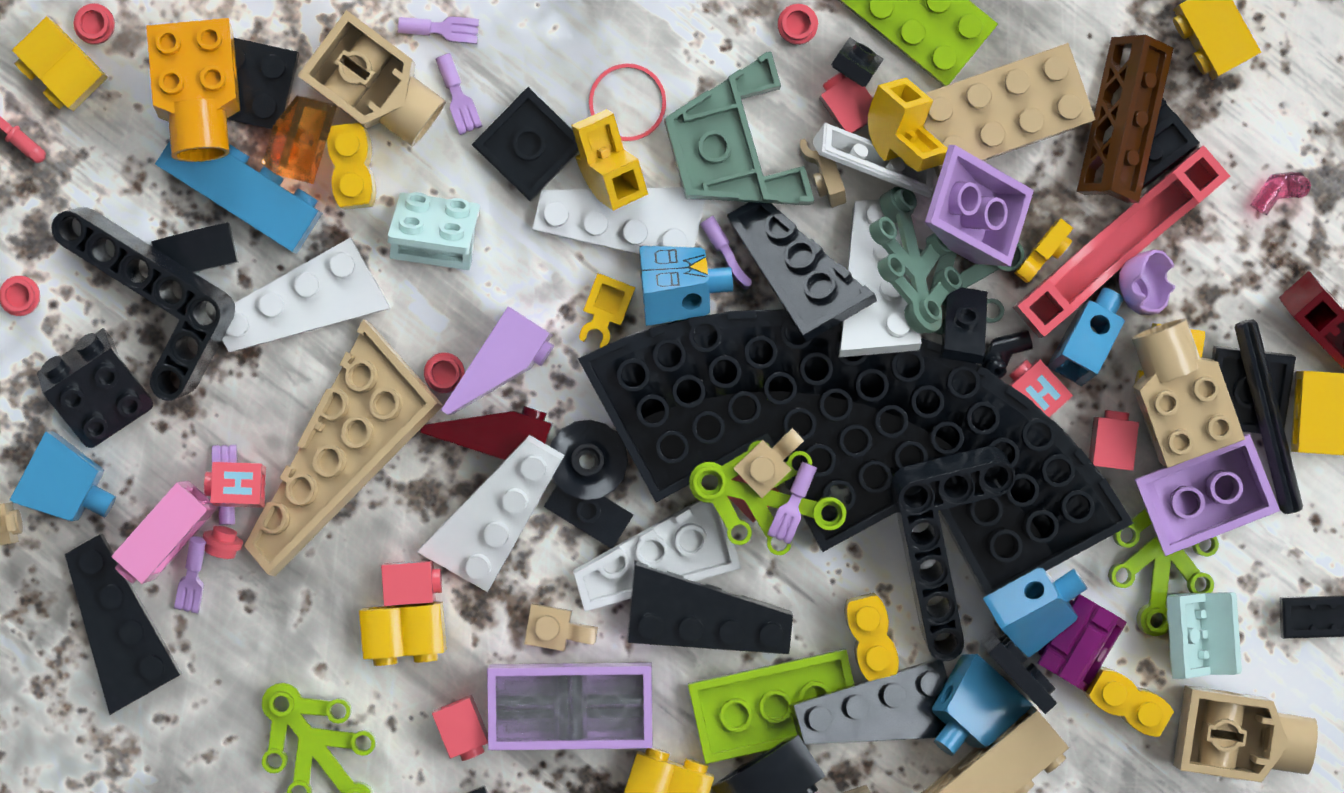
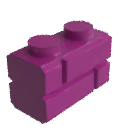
[1037,594,1127,692]

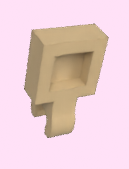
[800,138,846,208]
[733,428,804,498]
[0,502,23,545]
[524,604,598,651]

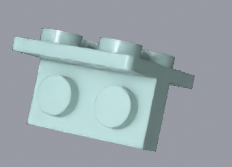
[388,192,480,270]
[1166,592,1242,679]

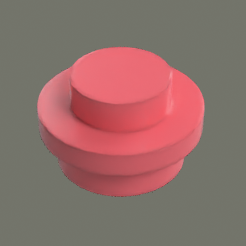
[74,3,115,45]
[778,4,818,45]
[0,276,40,316]
[424,353,465,393]
[202,526,243,559]

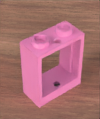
[111,481,218,584]

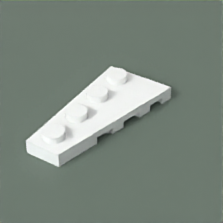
[839,199,922,357]
[210,238,391,353]
[417,435,565,592]
[574,500,741,611]

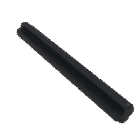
[1234,319,1303,514]

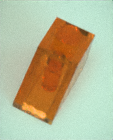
[262,95,337,184]

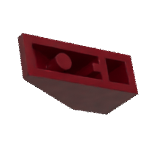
[1279,271,1344,369]
[420,406,553,460]

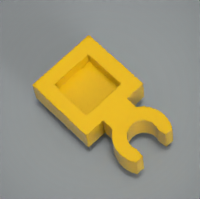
[1014,218,1074,283]
[579,273,636,348]

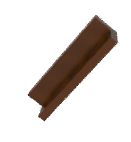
[1077,34,1174,203]

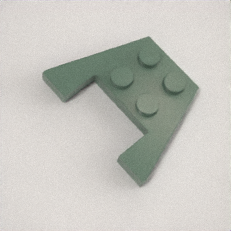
[664,51,815,205]

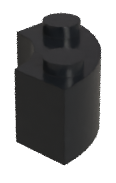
[711,735,825,793]

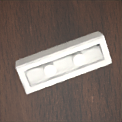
[813,123,934,198]

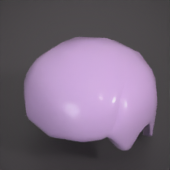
[1119,250,1175,315]

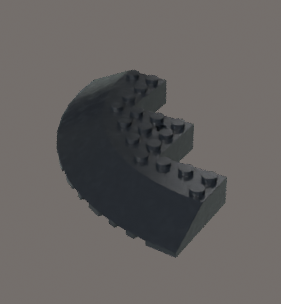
[578,309,1134,597]

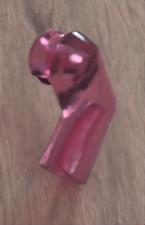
[1250,171,1311,216]

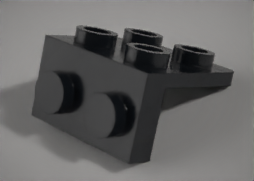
[36,328,153,448]

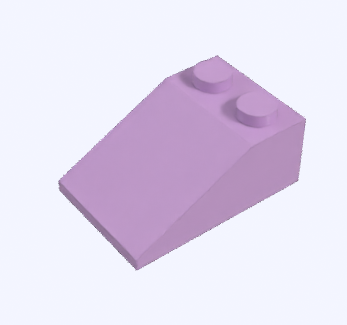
[925,145,1034,267]
[441,306,554,415]
[1134,434,1280,556]

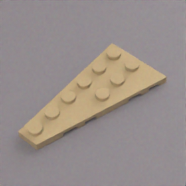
[244,319,443,576]

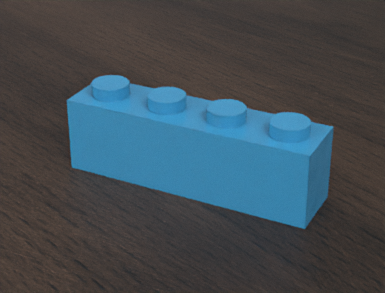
[155,141,323,254]

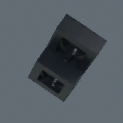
[151,222,239,273]

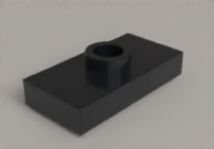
[831,37,884,87]
[941,287,988,364]
[544,486,634,548]
[1280,595,1344,639]

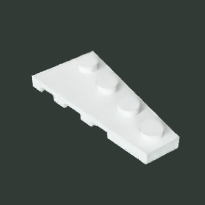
[532,187,705,255]

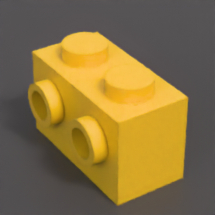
[1172,0,1261,80]
[1291,371,1344,455]

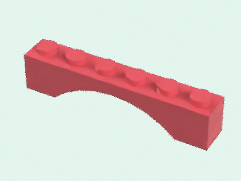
[1012,145,1230,338]

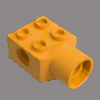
[146,18,240,162]

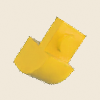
[868,77,948,172]
[571,109,648,211]

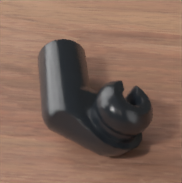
[981,330,1033,379]

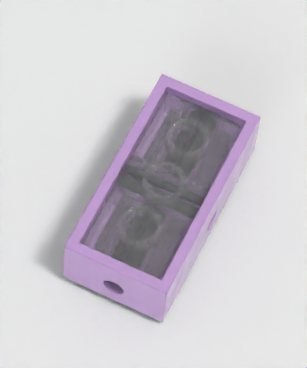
[487,662,653,750]

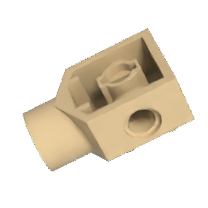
[297,10,446,147]
[1132,318,1245,468]
[1173,685,1318,783]

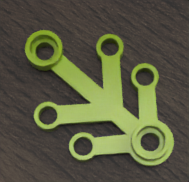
[689,440,847,555]
[1108,508,1219,636]
[262,683,376,793]

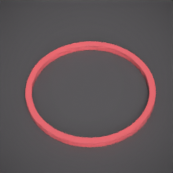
[589,64,666,141]

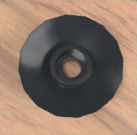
[550,420,628,501]

